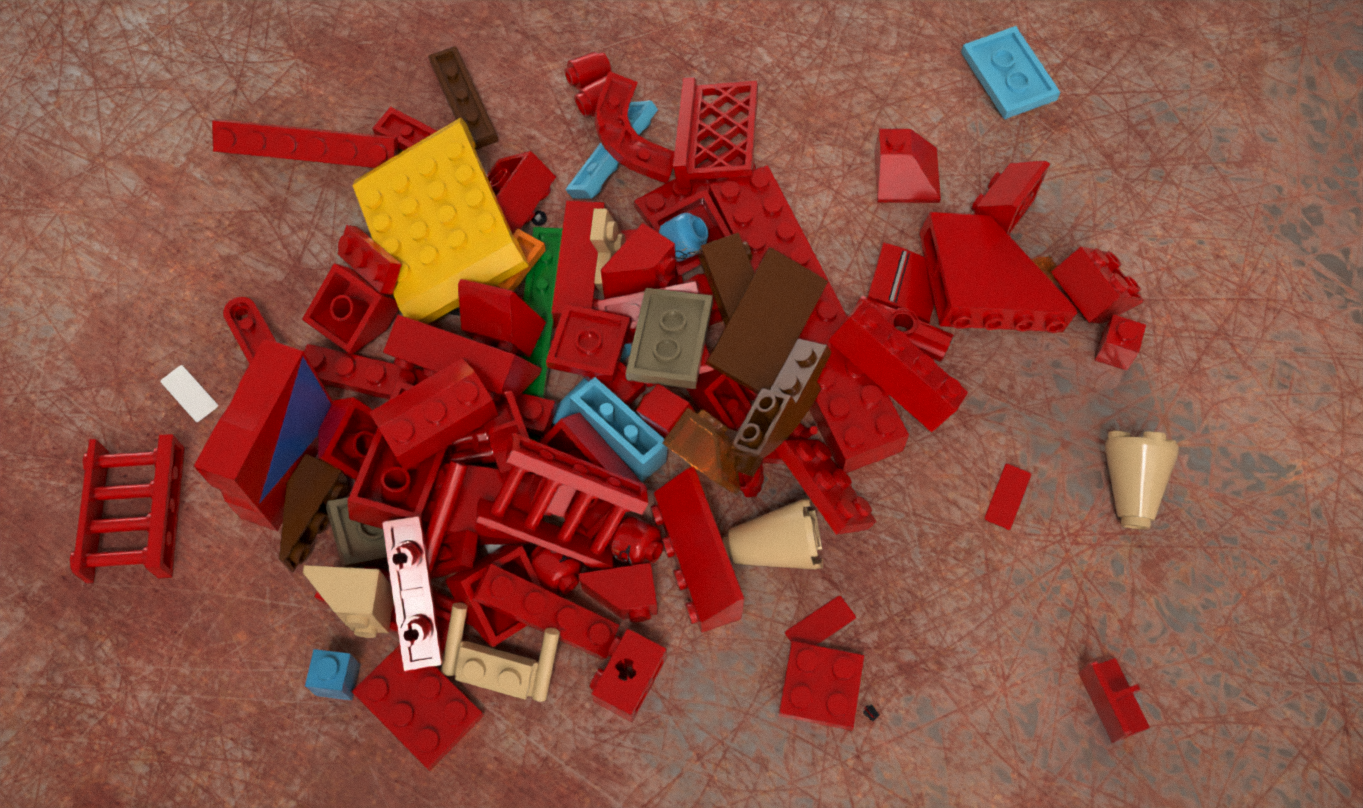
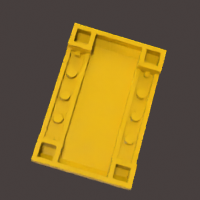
[352,117,529,325]

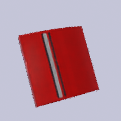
[868,242,935,324]

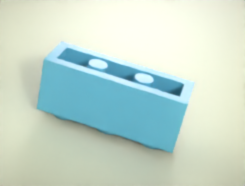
[570,377,668,483]

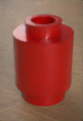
[564,51,611,90]
[574,76,606,118]

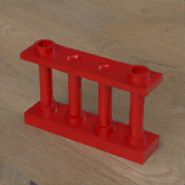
[476,433,649,570]
[70,434,185,583]

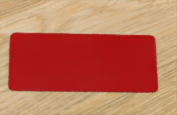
[984,464,1031,530]
[785,596,856,645]

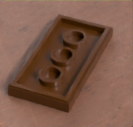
[705,247,828,394]

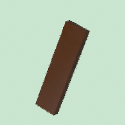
[428,46,499,150]

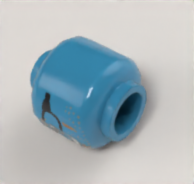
[659,213,708,261]

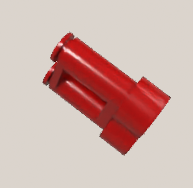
[445,426,495,465]

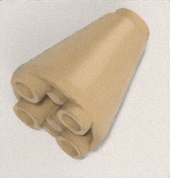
[1105,431,1179,530]

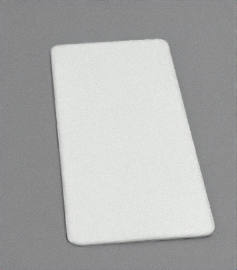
[161,365,218,422]

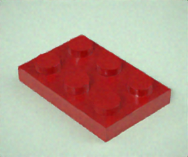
[775,440,877,535]
[351,645,484,771]

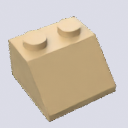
[303,565,394,638]

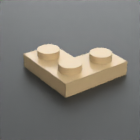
[590,208,626,295]

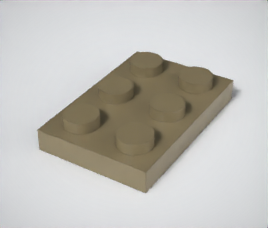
[626,288,713,389]

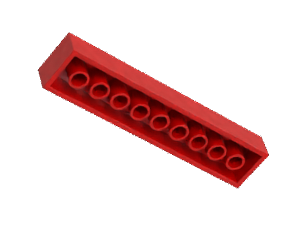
[709,165,909,473]

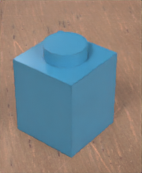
[305,649,360,701]

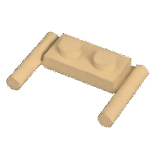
[441,603,560,702]

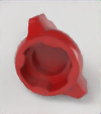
[731,464,764,498]

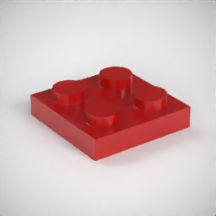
[546,303,631,382]
[778,641,865,731]

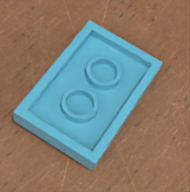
[961,26,1061,120]

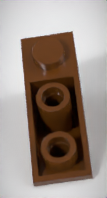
[279,454,350,572]

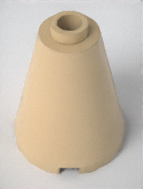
[723,498,823,570]

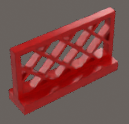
[673,77,758,189]

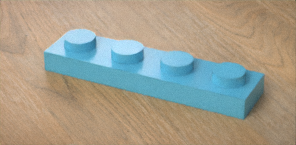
[565,100,658,199]

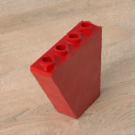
[919,212,1077,333]

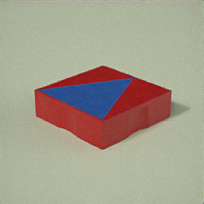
[193,338,333,532]

